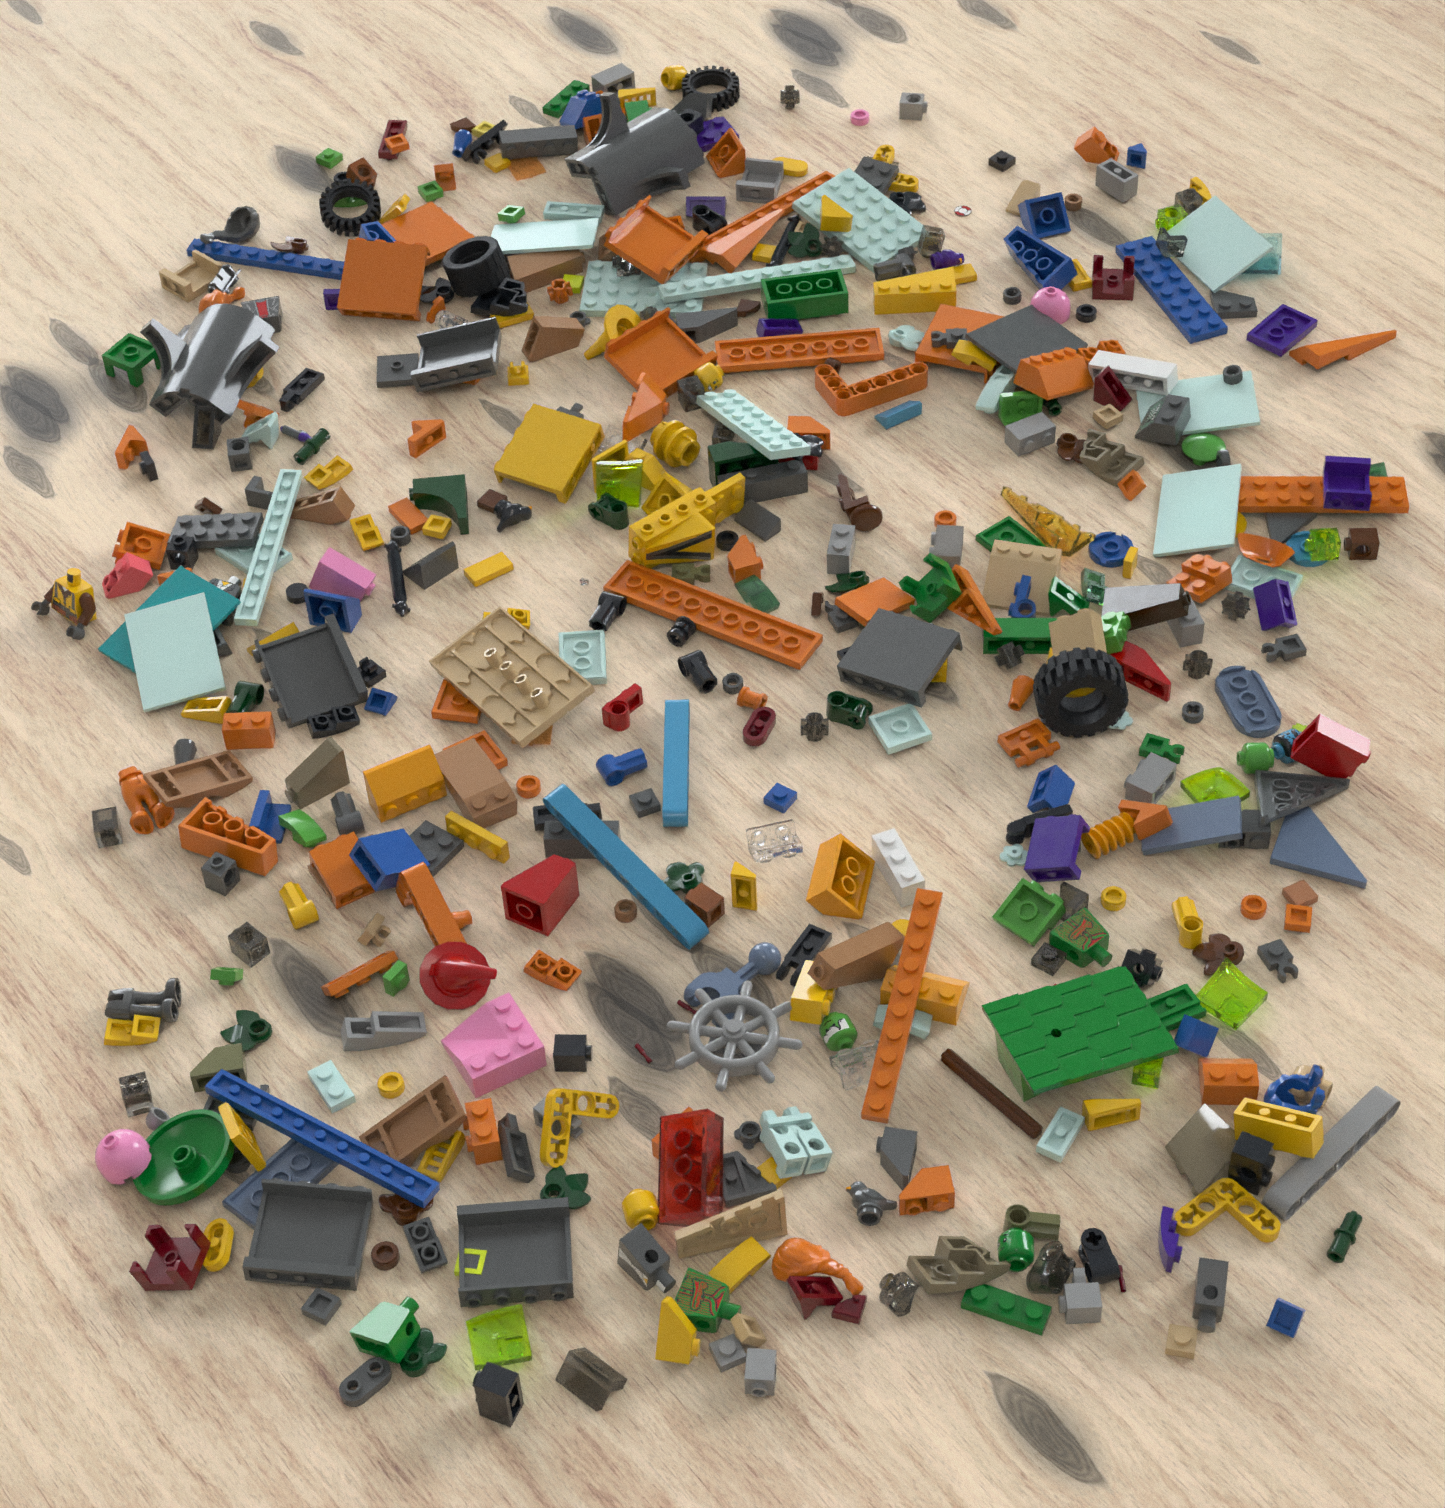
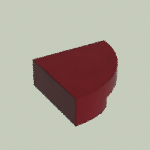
[832,1295,867,1325]

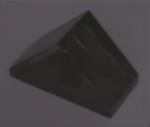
[192,405,222,450]

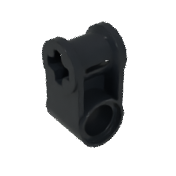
[692,204,728,236]
[1078,1228,1120,1284]

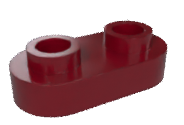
[743,707,776,746]

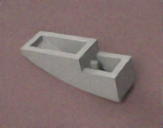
[341,1011,427,1051]

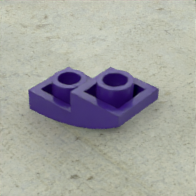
[1158,1206,1183,1273]

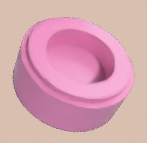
[850,109,869,126]

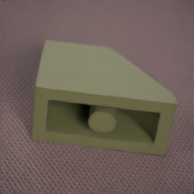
[190,1043,247,1093]

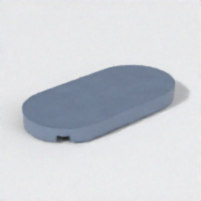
[1215,666,1282,738]

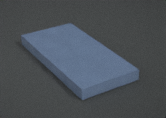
[1142,796,1243,856]
[222,1139,339,1230]

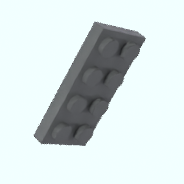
[167,512,264,548]

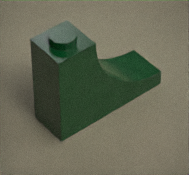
[409,474,469,535]

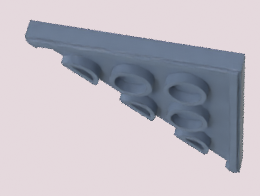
[1270,806,1367,889]

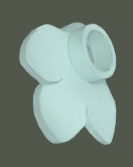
[888,325,925,351]

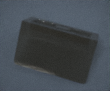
[556,1347,627,1411]

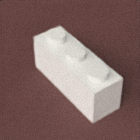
[872,828,925,908]

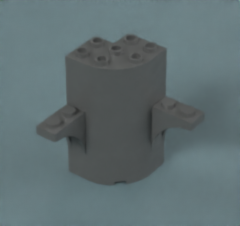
[565,92,705,216]
[140,304,279,426]

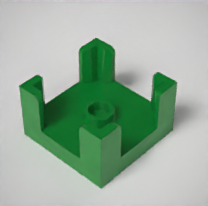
[102,333,161,388]
[899,553,962,623]

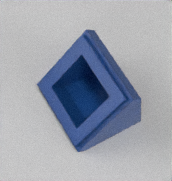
[1126,143,1147,169]

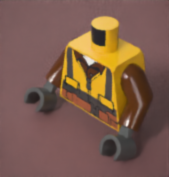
[31,568,97,640]

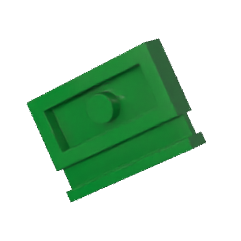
[1147,983,1207,1032]

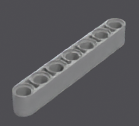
[1262,1086,1401,1220]

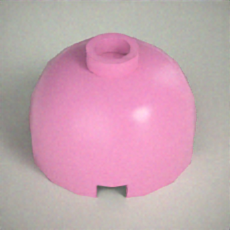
[1030,287,1071,324]
[95,1129,152,1185]

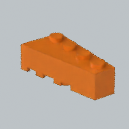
[178,797,278,876]

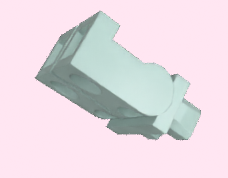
[759,1106,833,1179]

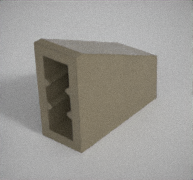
[285,737,350,810]

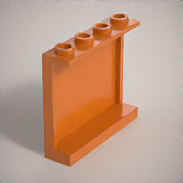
[604,195,708,284]
[381,201,475,278]
[337,238,431,321]
[915,304,1005,384]
[604,307,718,398]

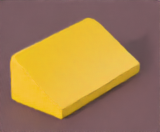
[731,861,758,911]

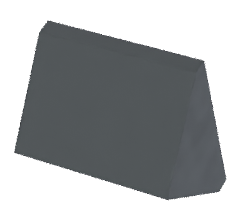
[403,541,459,590]

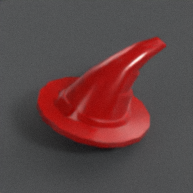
[419,942,497,1010]

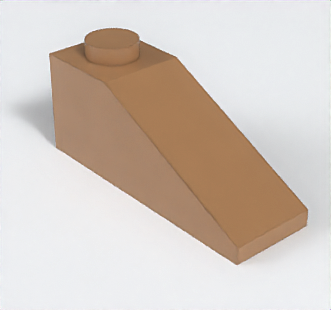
[290,486,355,524]

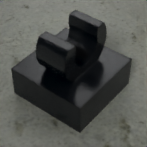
[358,656,387,688]

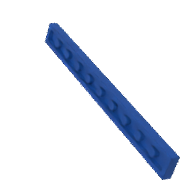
[186,238,344,280]
[205,1069,440,1208]

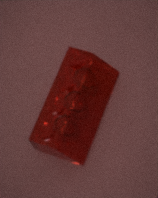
[657,1108,724,1227]

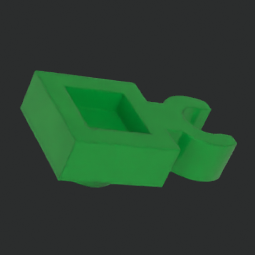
[1139,733,1185,764]

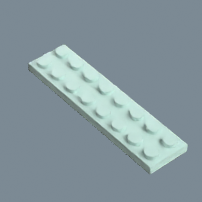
[696,389,811,460]

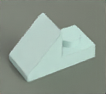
[242,412,279,449]

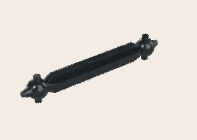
[765,214,801,267]
[384,539,410,617]

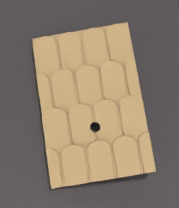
[429,606,595,748]

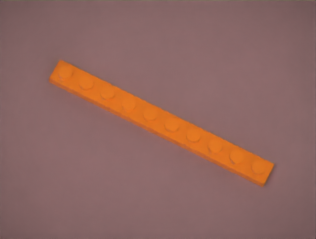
[687,171,835,263]
[861,888,943,1124]

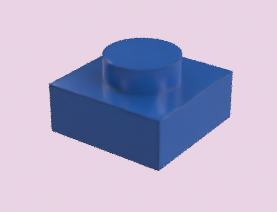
[763,783,797,814]
[1266,1298,1306,1338]

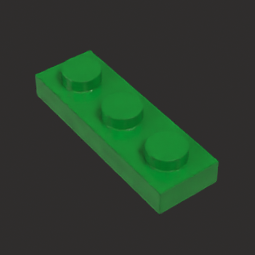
[542,80,590,118]
[961,1284,1052,1336]

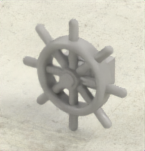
[667,980,803,1092]

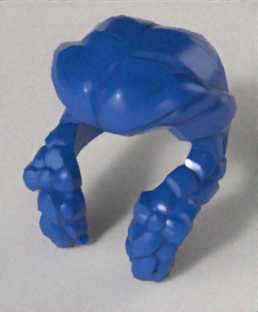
[1264,1064,1325,1115]

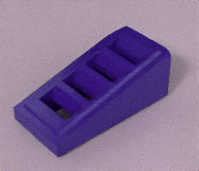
[756,318,803,337]

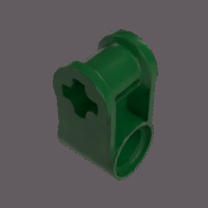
[588,493,629,530]
[826,691,873,730]

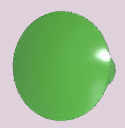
[1182,432,1226,465]

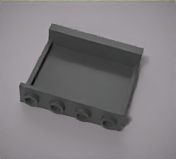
[410,317,502,392]
[837,608,963,708]
[252,614,368,729]
[242,1178,373,1291]
[457,1197,574,1308]

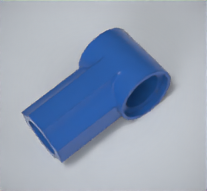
[596,748,648,786]

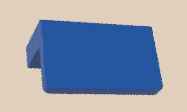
[1027,765,1075,813]
[249,790,292,844]

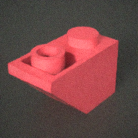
[102,552,153,599]

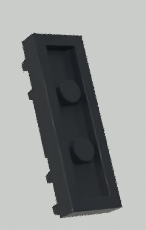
[462,119,508,164]

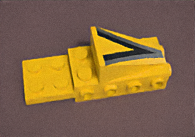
[628,473,745,569]

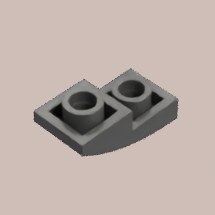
[403,1217,448,1273]

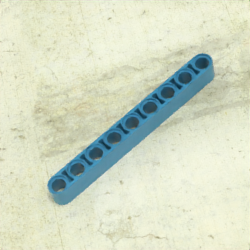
[543,784,709,949]

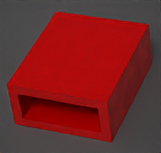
[1291,714,1371,778]

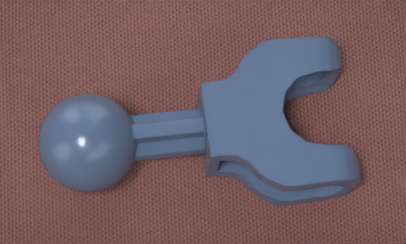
[684,942,781,1028]

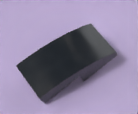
[307,705,360,739]

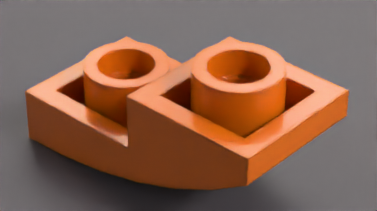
[1077,340,1126,367]
[523,950,582,991]

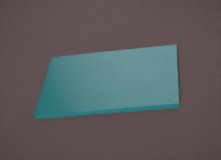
[98,566,241,674]

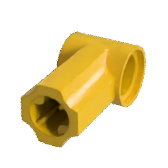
[279,881,319,930]
[1171,896,1203,949]

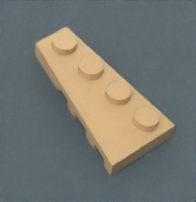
[674,1189,788,1259]

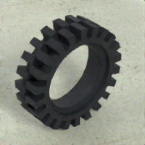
[682,66,740,112]
[319,179,381,237]

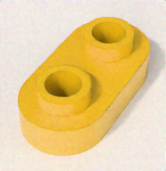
[202,1218,234,1272]

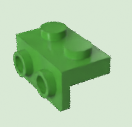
[998,391,1043,426]

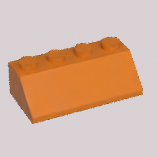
[1013,347,1094,400]

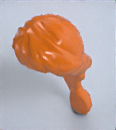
[198,287,245,314]
[771,1238,864,1295]

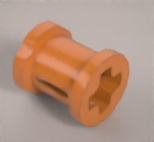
[737,686,768,710]

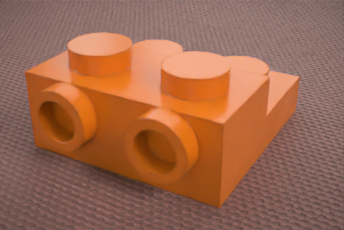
[112,522,170,570]
[1166,554,1232,603]

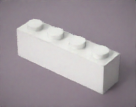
[1088,350,1178,396]

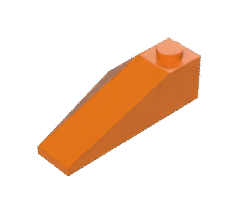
[623,372,670,442]

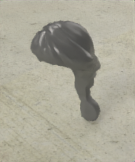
[200,206,260,244]

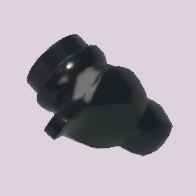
[493,499,532,533]

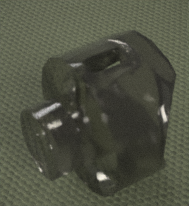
[879,1272,921,1317]

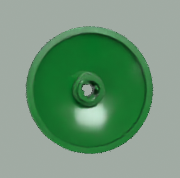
[133,1109,235,1206]

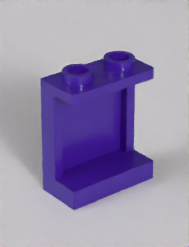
[1323,456,1372,511]
[1024,814,1090,882]

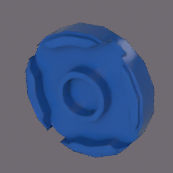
[1088,531,1134,568]

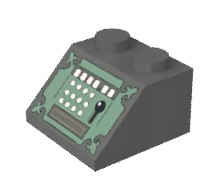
[1135,394,1191,446]

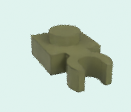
[672,563,710,585]

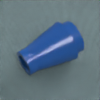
[452,129,473,158]

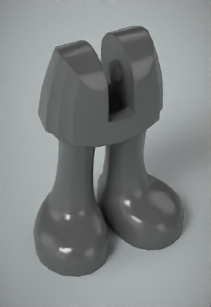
[105,978,181,1022]

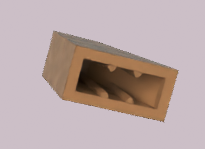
[521,316,585,362]

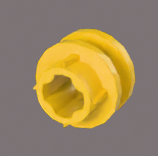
[649,420,701,468]

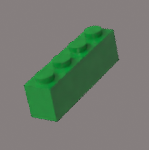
[982,618,1057,654]

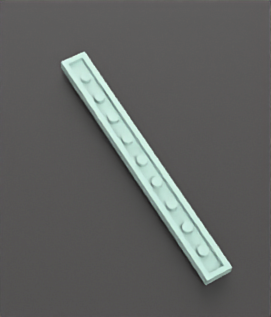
[658,254,856,303]
[234,469,303,626]

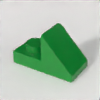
[1048,576,1090,617]

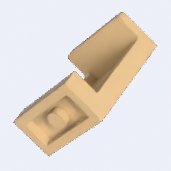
[159,250,222,303]

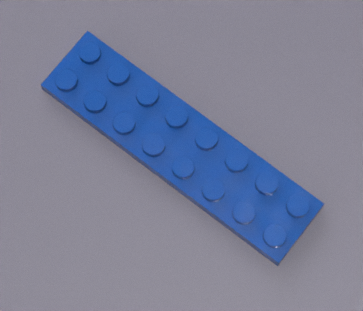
[1115,236,1228,344]

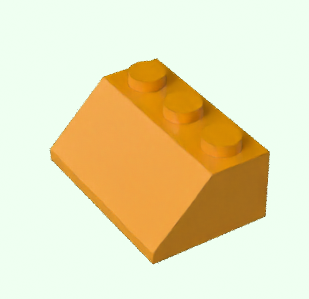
[363,744,447,823]
[806,833,875,920]
[880,965,970,1026]

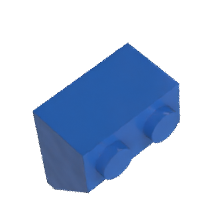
[559,90,602,129]
[1018,192,1071,238]
[303,589,362,633]

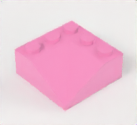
[441,992,547,1098]

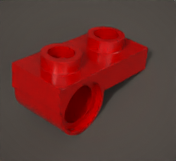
[602,683,643,731]

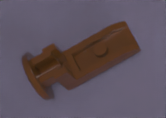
[836,473,883,532]

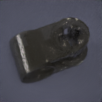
[1026,1240,1076,1294]

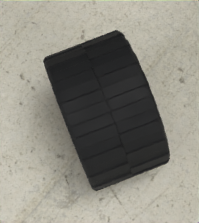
[442,236,510,298]

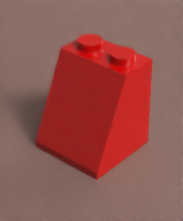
[501,854,580,937]

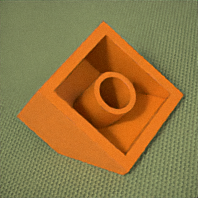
[1198,1058,1259,1105]

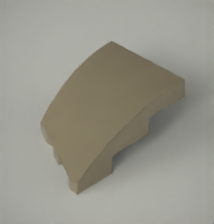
[1080,429,1145,488]
[1165,1103,1237,1197]
[906,1236,1010,1294]

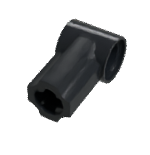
[589,591,627,631]
[678,650,718,694]

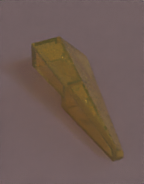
[1000,486,1096,557]

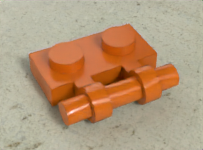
[997,718,1060,768]

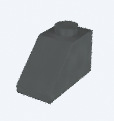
[876,1126,918,1191]

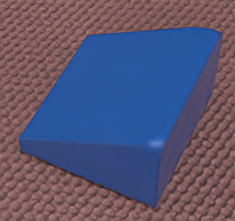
[364,687,398,716]

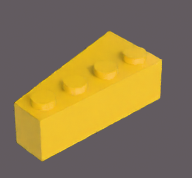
[873,267,957,315]

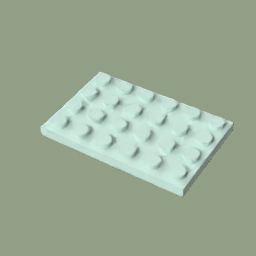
[792,168,932,273]
[579,260,708,319]

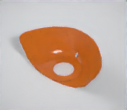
[1237,533,1295,567]

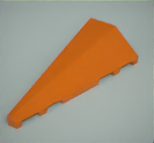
[699,209,785,273]
[1289,330,1397,369]
[947,564,1003,635]

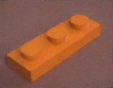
[321,951,399,998]

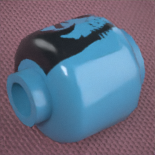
[1271,729,1301,764]

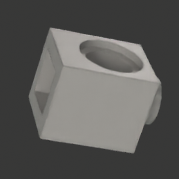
[899,92,927,121]
[744,1348,777,1397]

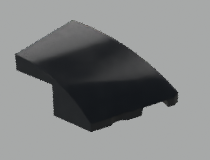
[470,277,528,317]

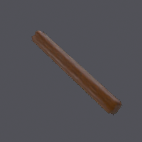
[941,1049,1043,1139]

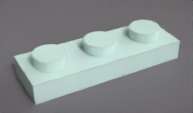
[543,201,605,223]

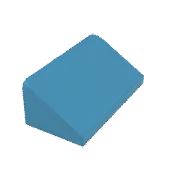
[875,400,922,429]

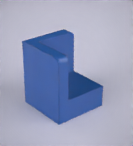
[1174,1014,1219,1057]

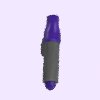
[280,425,312,442]

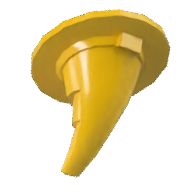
[584,304,642,360]

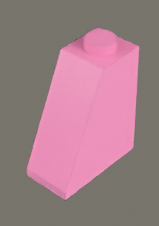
[309,547,376,602]

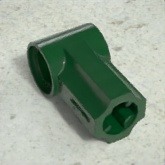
[226,680,264,713]

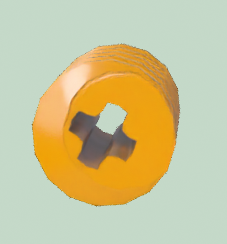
[1081,812,1136,859]

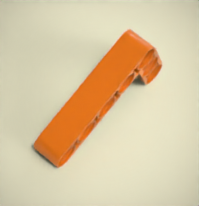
[815,362,928,416]
[395,862,467,946]

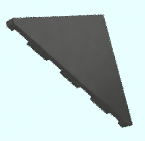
[1264,513,1318,543]
[1254,770,1350,825]

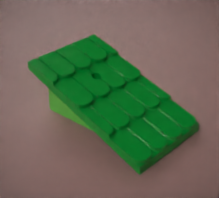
[982,966,1179,1102]

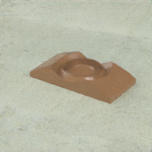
[143,750,253,808]
[359,1075,467,1167]

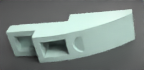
[976,365,1018,414]

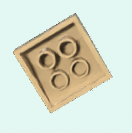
[982,540,1062,616]

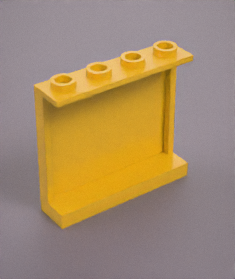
[494,403,605,504]

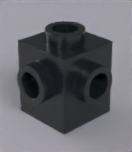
[1121,948,1163,988]

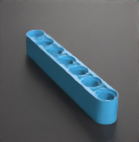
[662,699,690,827]

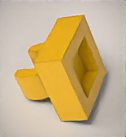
[507,361,529,386]

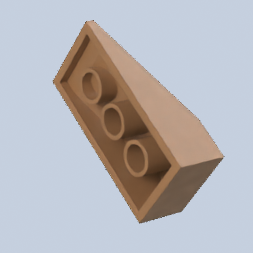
[434,738,518,828]

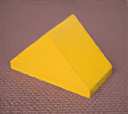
[820,194,853,232]

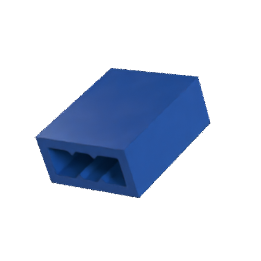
[349,828,430,892]

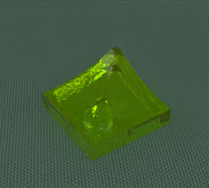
[596,459,643,507]
[1180,767,1250,803]
[1196,957,1268,1030]
[466,1304,532,1371]

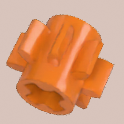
[547,279,573,304]

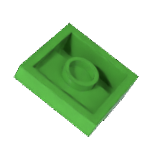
[1101,611,1131,654]
[992,878,1066,947]

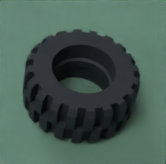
[1033,647,1129,738]

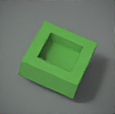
[316,148,343,169]
[417,180,444,202]
[497,205,525,224]
[382,960,410,997]
[210,967,243,985]

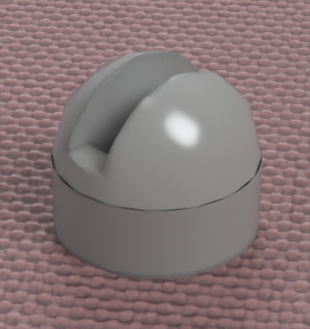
[146,1107,170,1131]

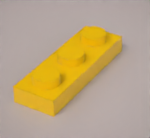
[445,811,510,864]

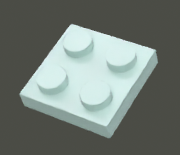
[868,704,932,755]

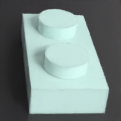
[307,1060,356,1114]
[1036,1106,1085,1163]

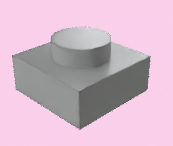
[709,1333,747,1372]

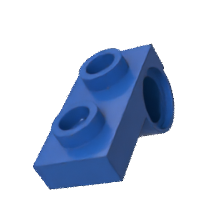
[1008,575,1036,618]

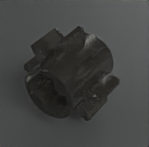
[780,85,800,109]
[819,236,845,258]
[1221,591,1251,621]
[994,641,1025,670]
[1183,650,1213,679]
[800,712,829,742]

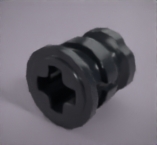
[666,616,696,647]

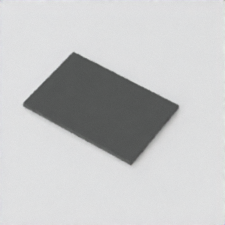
[965,305,1088,374]

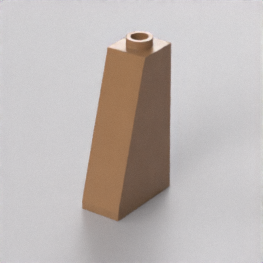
[507,249,585,293]
[807,922,905,990]

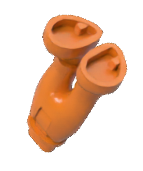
[118,766,175,834]

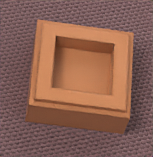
[1282,879,1318,906]

